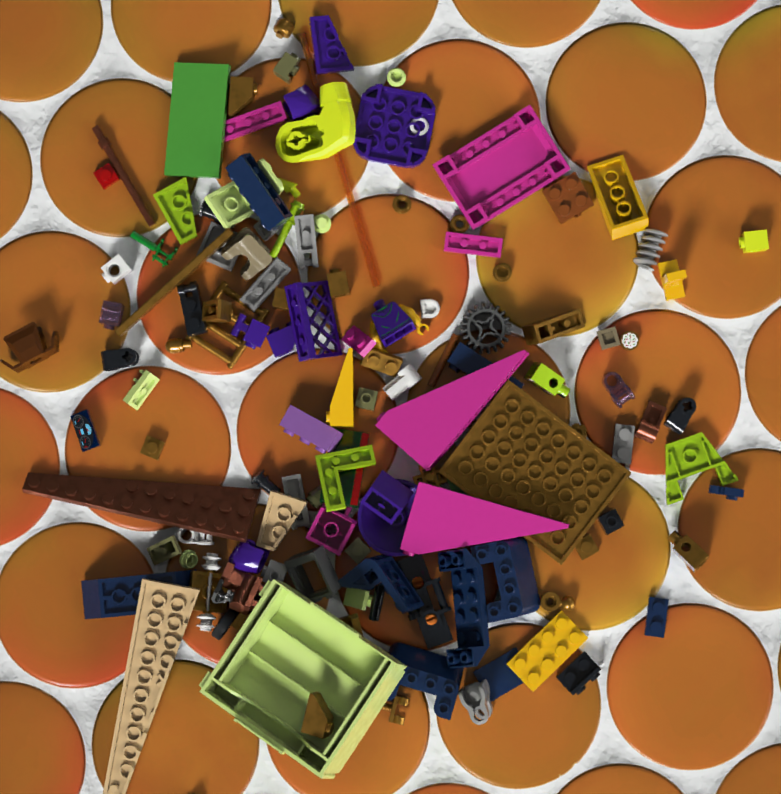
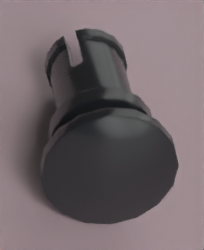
[251,469,281,494]

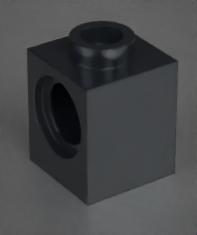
[597,509,624,535]

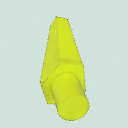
[279,178,301,199]

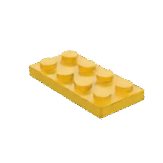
[506,610,588,692]

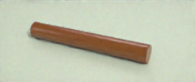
[427,333,460,388]

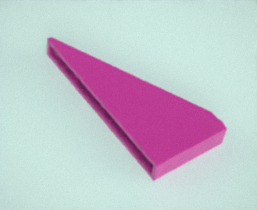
[375,350,530,471]
[400,481,569,557]

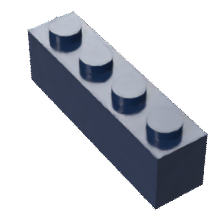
[226,153,293,231]
[447,342,524,394]

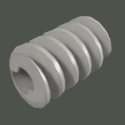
[633,229,668,271]

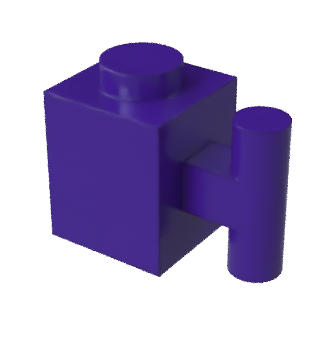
[230,313,270,350]

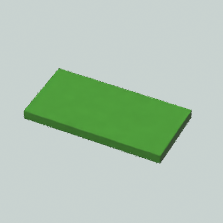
[164,62,231,179]

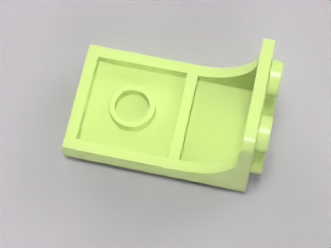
[204,158,284,230]

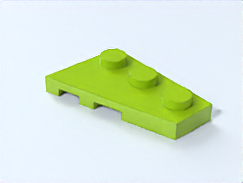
[153,177,198,245]

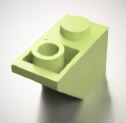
[343,588,373,610]

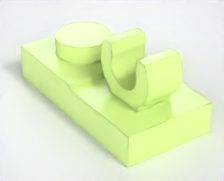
[123,370,160,410]

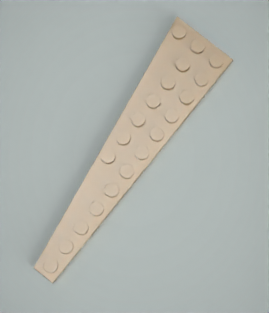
[103,578,200,794]

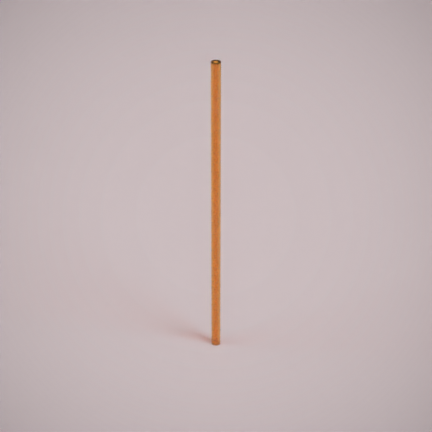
[298,32,380,288]

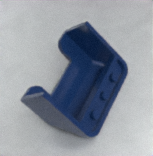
[469,537,540,623]
[387,642,464,720]

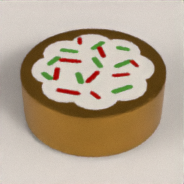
[620,331,639,351]

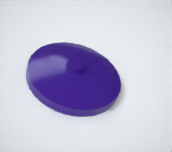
[358,479,417,556]

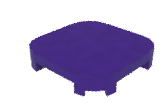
[353,84,435,168]

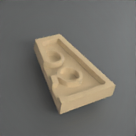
[256,490,308,551]

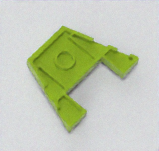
[665,432,738,505]

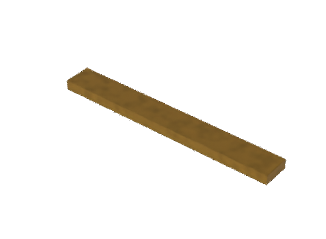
[115,228,235,336]

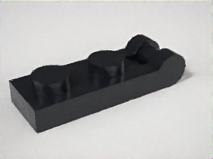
[177,281,208,337]

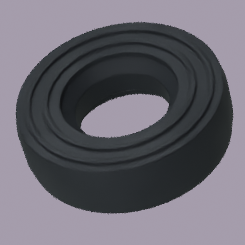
[211,608,239,640]

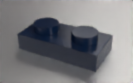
[644,597,669,638]

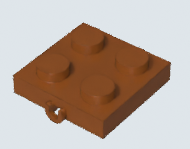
[542,172,594,224]

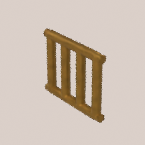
[185,281,270,369]

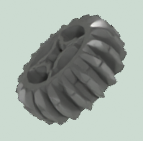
[460,303,512,354]

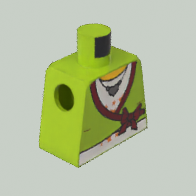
[524,362,570,398]

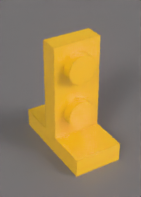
[657,259,687,301]

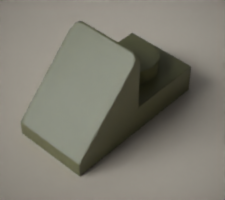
[147,535,182,566]

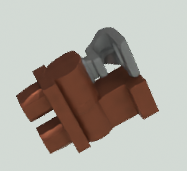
[211,562,265,616]

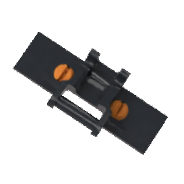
[396,554,453,649]

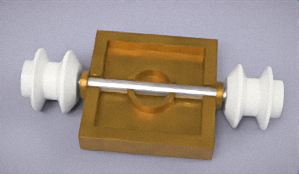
[189,553,228,631]

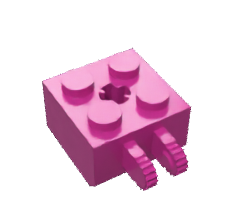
[305,504,357,556]

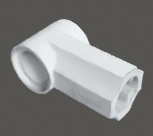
[382,364,422,401]

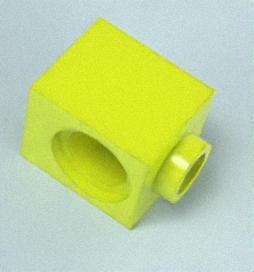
[739,229,769,253]

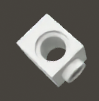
[101,254,132,285]

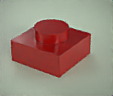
[93,163,120,190]

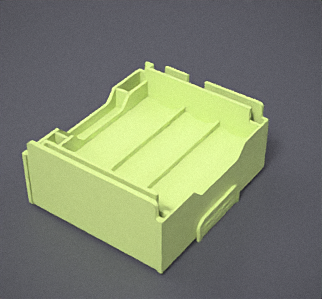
[199,579,407,779]

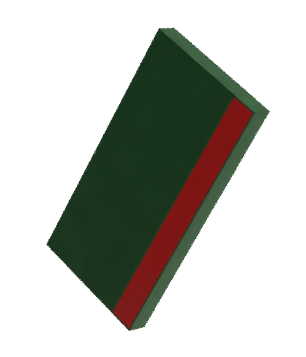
[319,428,370,508]

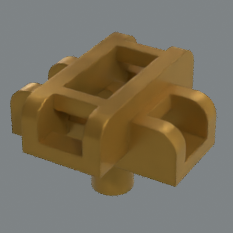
[412,465,447,487]

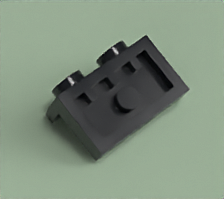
[556,651,601,695]

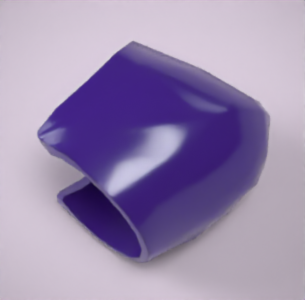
[283,84,321,121]
[229,538,270,574]

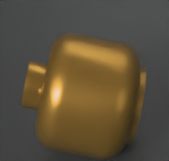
[273,18,294,39]

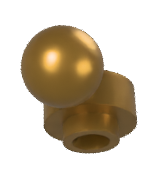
[540,592,576,611]

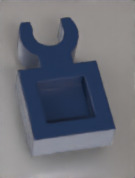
[708,485,744,501]

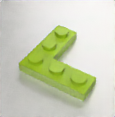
[315,445,376,512]

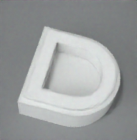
[420,299,440,319]

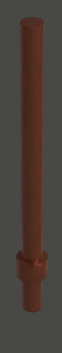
[92,125,156,227]

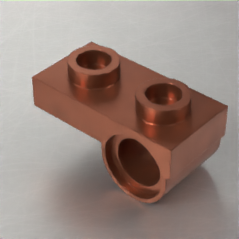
[634,401,667,444]

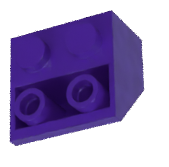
[360,470,414,525]

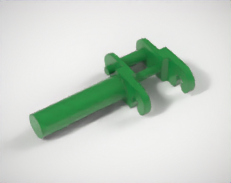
[130,231,179,267]

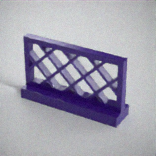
[284,280,342,362]

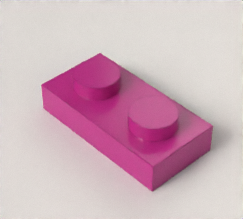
[341,325,377,358]

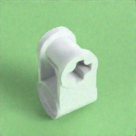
[177,528,214,545]

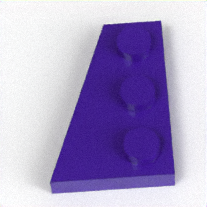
[309,15,354,74]

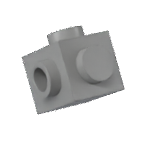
[260,559,287,583]

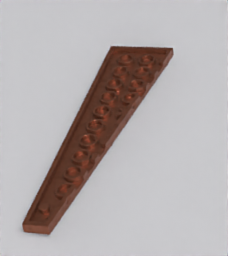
[22,473,261,543]

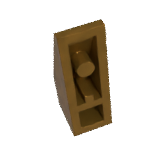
[522,309,585,345]

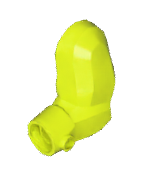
[275,82,356,163]

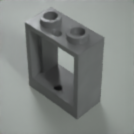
[284,545,342,603]

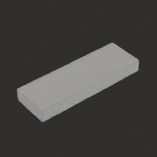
[240,257,291,312]

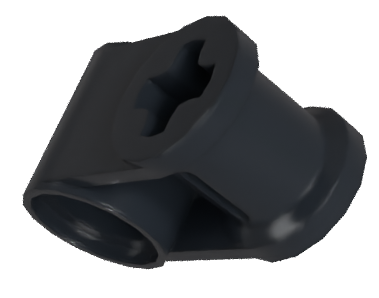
[101,348,139,371]
[663,398,696,435]

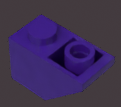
[266,321,296,358]

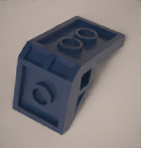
[338,554,424,614]

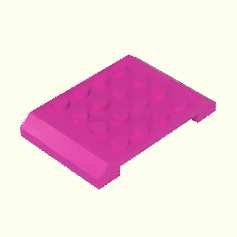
[432,105,570,230]

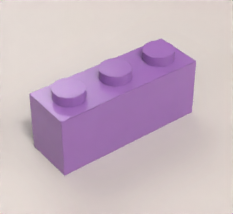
[279,405,343,454]

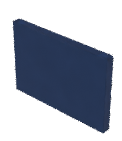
[473,647,523,701]

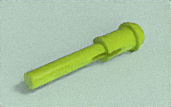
[270,200,305,258]

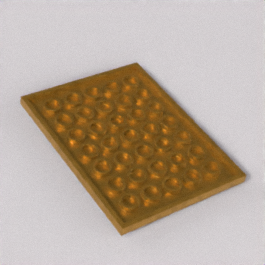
[438,379,631,565]

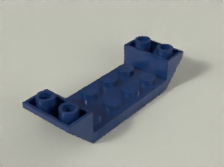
[438,549,490,669]
[81,569,197,619]

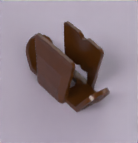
[0,322,59,373]

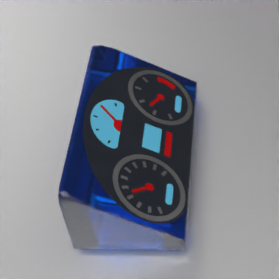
[70,409,101,452]

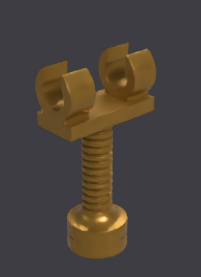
[381,695,410,725]

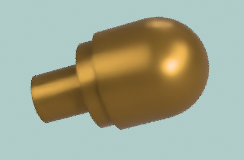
[165,338,192,354]

